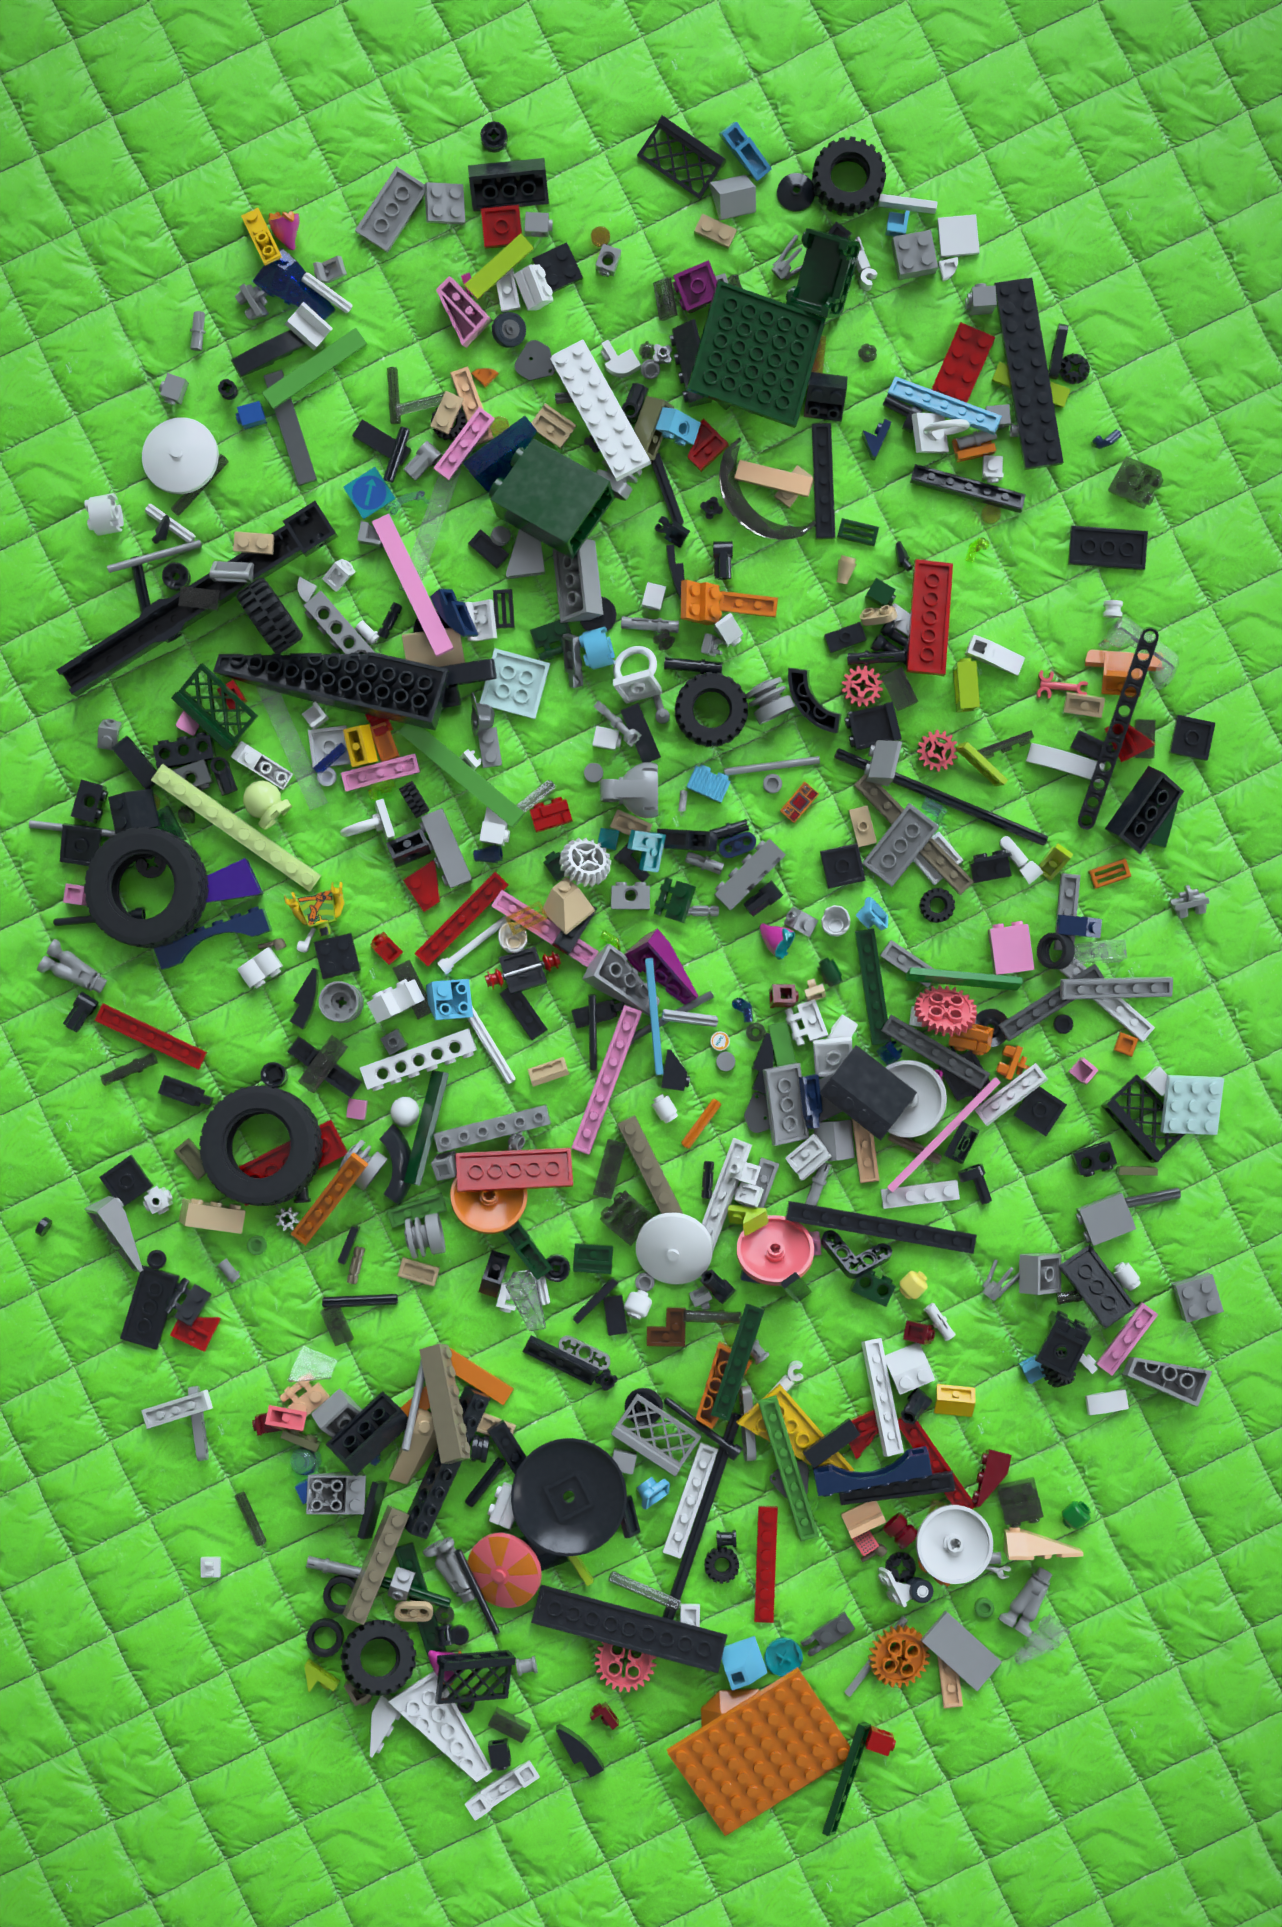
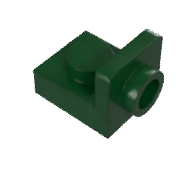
[543,851,565,882]

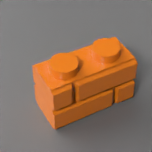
[949,1024,994,1055]

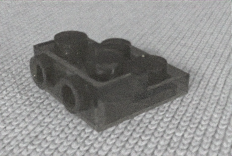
[1108,456,1163,509]
[600,1190,655,1246]
[996,1477,1044,1528]

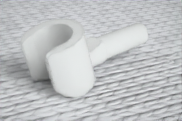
[297,927,316,953]
[986,1565,1011,1579]

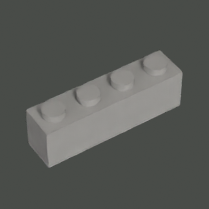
[419,808,473,889]

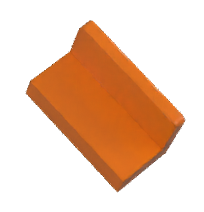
[952,439,996,463]

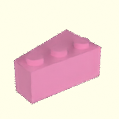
[436,276,493,348]

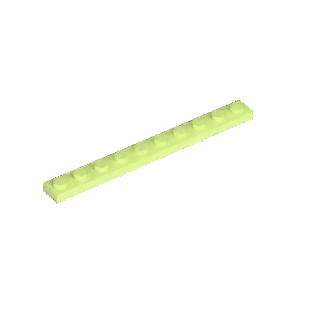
[151,764,321,892]

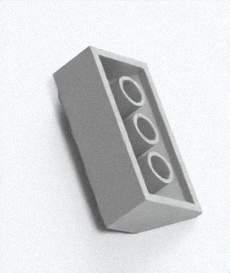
[553,539,603,623]

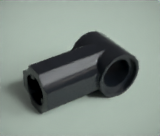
[621,383,649,424]
[713,541,733,580]
[211,757,238,796]
[743,880,783,917]
[63,991,99,1032]
[700,1269,736,1304]
[901,1387,932,1424]

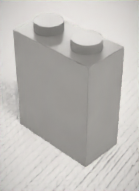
[1076,1192,1136,1246]

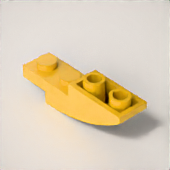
[241,208,282,266]

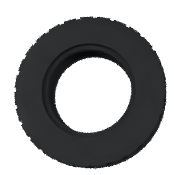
[84,827,209,948]
[199,1085,323,1206]

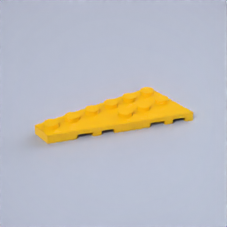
[736,1384,854,1471]

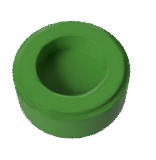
[247,1235,267,1255]
[974,1597,994,1618]

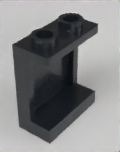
[844,702,902,751]

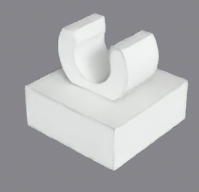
[459,749,482,770]
[201,1557,221,1578]

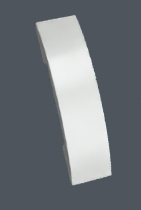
[1026,743,1105,783]
[465,1760,540,1821]

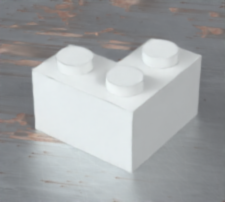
[480,807,510,846]
[367,979,425,1023]

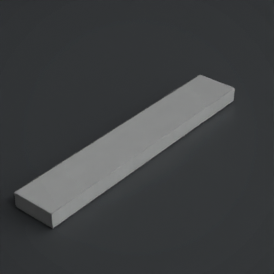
[1060,976,1173,1000]

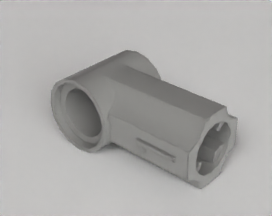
[404,441,442,481]

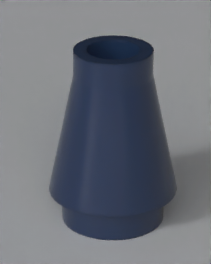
[473,844,503,863]

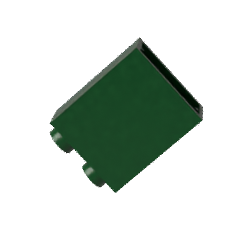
[489,439,615,559]

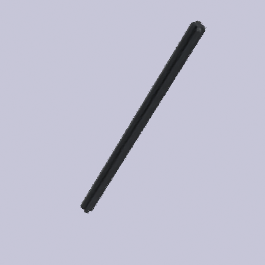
[834,748,1048,846]
[662,1412,742,1620]

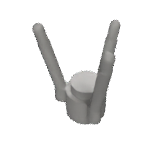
[771,235,802,281]
[982,1260,1019,1301]

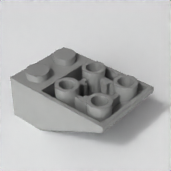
[306,1471,366,1514]

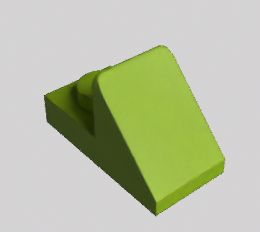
[1038,843,1073,881]
[727,1204,768,1236]
[304,1659,340,1692]

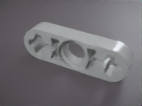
[559,1335,610,1370]

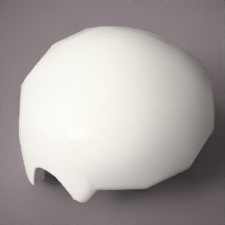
[821,905,850,937]
[498,922,527,953]
[390,1097,420,1127]

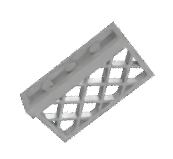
[611,1394,701,1476]

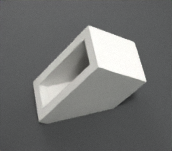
[714,613,743,647]

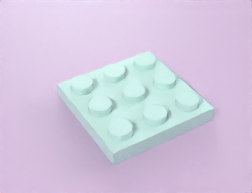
[480,648,550,719]
[1160,1075,1224,1135]

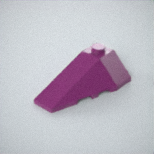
[624,928,698,1005]

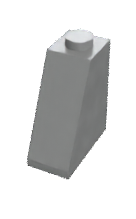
[506,529,545,579]

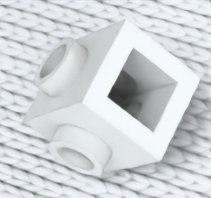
[143,1186,173,1215]

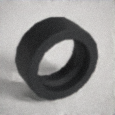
[1037,933,1075,969]
[323,1575,356,1614]
[306,1618,344,1658]

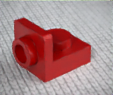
[370,932,403,965]

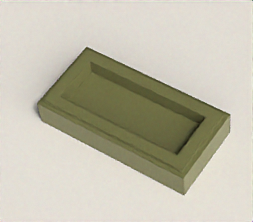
[174,1138,206,1180]
[1116,1166,1158,1176]

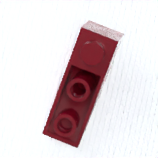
[972,1449,1012,1507]

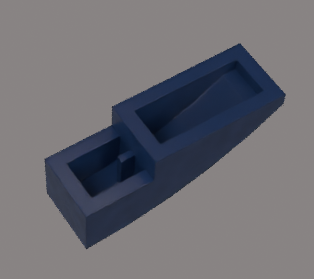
[430,589,479,637]

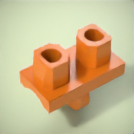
[996,1045,1030,1080]

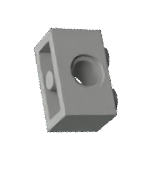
[611,882,650,910]

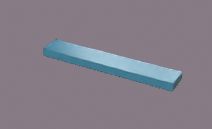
[888,376,1002,435]
[645,958,663,1075]

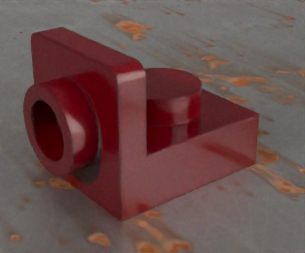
[903,1320,935,1345]
[252,1413,282,1436]
[590,1702,619,1730]

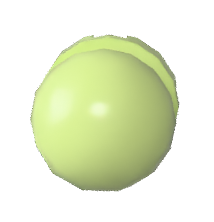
[243,780,292,830]

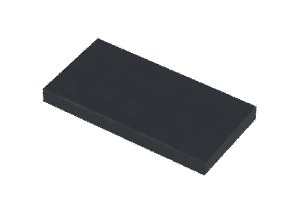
[1068,526,1148,570]
[1058,1244,1136,1330]
[120,1265,180,1350]

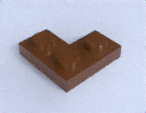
[647,1307,686,1347]

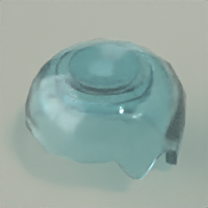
[290,1447,322,1476]

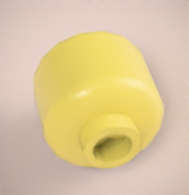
[899,1271,928,1299]

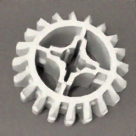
[559,837,611,887]

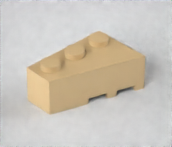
[179,1198,246,1234]

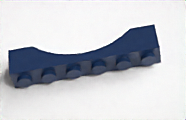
[154,906,272,970]
[813,1446,932,1497]

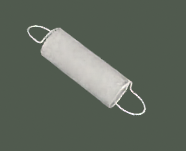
[678,789,688,817]

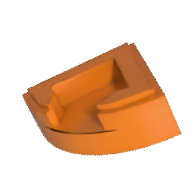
[471,368,499,388]

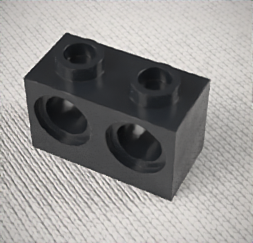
[1070,1140,1117,1177]

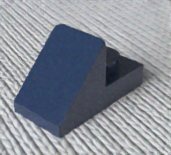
[861,419,892,461]

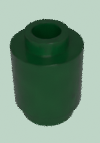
[817,957,842,987]

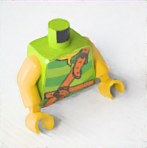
[284,882,344,937]

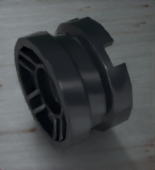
[480,121,508,153]
[162,562,191,591]
[545,1254,570,1282]
[470,1434,490,1463]

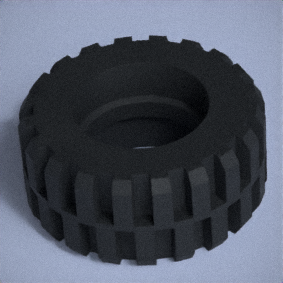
[812,136,886,216]
[236,578,303,654]
[675,672,748,747]
[340,1620,416,1696]

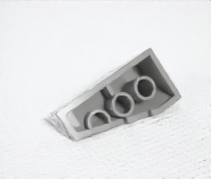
[582,944,660,1016]

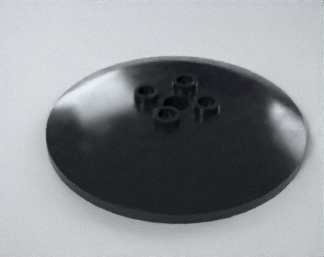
[511,1438,627,1556]

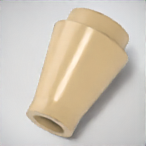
[836,555,857,585]

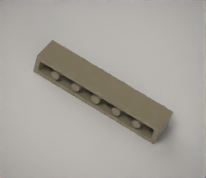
[618,1115,684,1214]
[419,1344,470,1464]
[343,1505,409,1625]

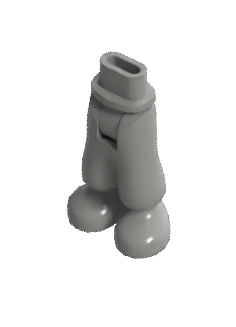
[37,939,107,993]
[423,1537,475,1603]
[998,1567,1053,1637]

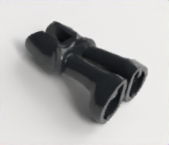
[870,620,909,666]

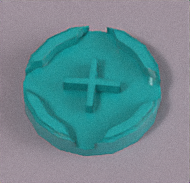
[764,1637,803,1677]

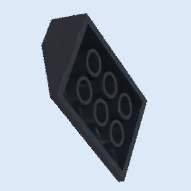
[819,1045,917,1140]

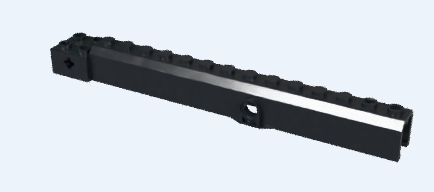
[56,501,338,697]

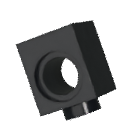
[488,1738,511,1771]

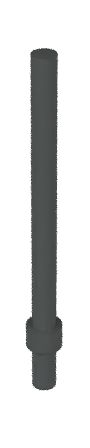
[630,991,714,1045]

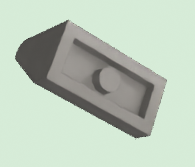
[209,561,254,583]

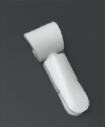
[855,237,877,291]
[1000,836,1043,884]
[771,1360,803,1391]

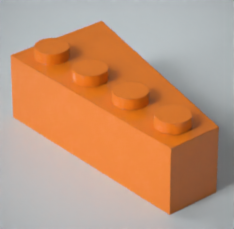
[696,1341,753,1429]

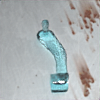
[384,490,430,515]

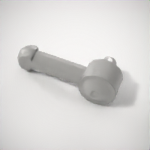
[653,694,670,724]

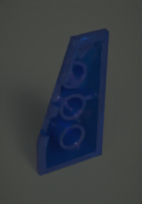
[253,248,335,320]
[463,416,537,493]

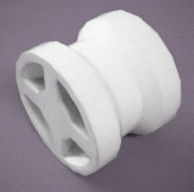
[1103,600,1123,618]

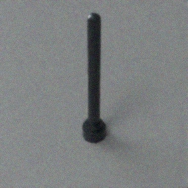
[53,907,146,926]
[664,1397,743,1461]

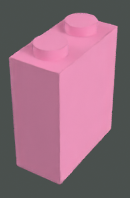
[988,921,1034,975]

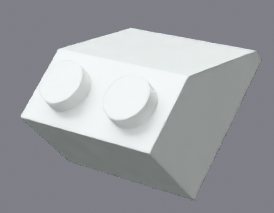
[885,1343,935,1395]

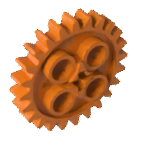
[868,1624,930,1688]

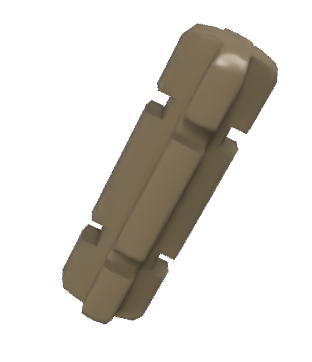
[347,1246,365,1284]

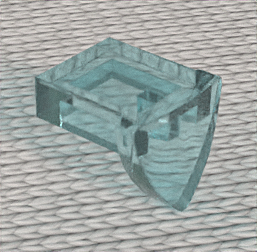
[921,797,947,825]

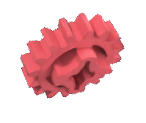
[841,665,883,707]
[916,730,958,772]

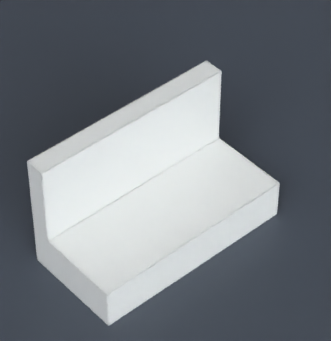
[285,302,333,350]

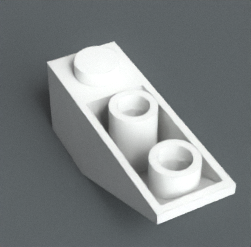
[965,635,1025,676]
[231,741,293,790]
[370,1694,401,1758]

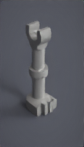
[594,701,642,747]

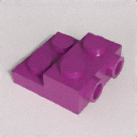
[672,260,717,314]

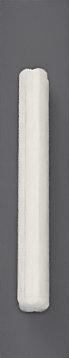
[468,1006,516,1084]

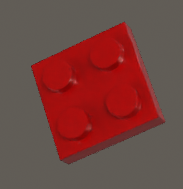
[481,205,522,249]

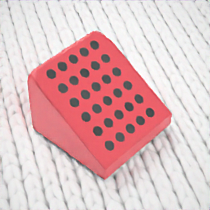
[852,1530,879,1556]

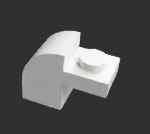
[600,340,641,378]

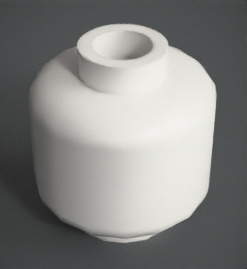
[624,1290,652,1320]

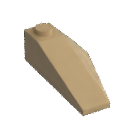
[389,1408,438,1485]

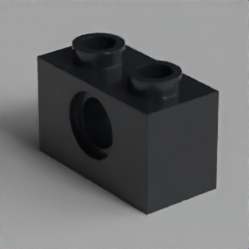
[71,779,108,824]
[386,828,431,868]

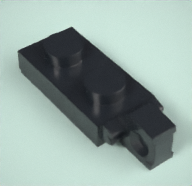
[571,1000,625,1029]
[158,1075,213,1107]

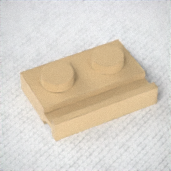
[529,403,577,449]

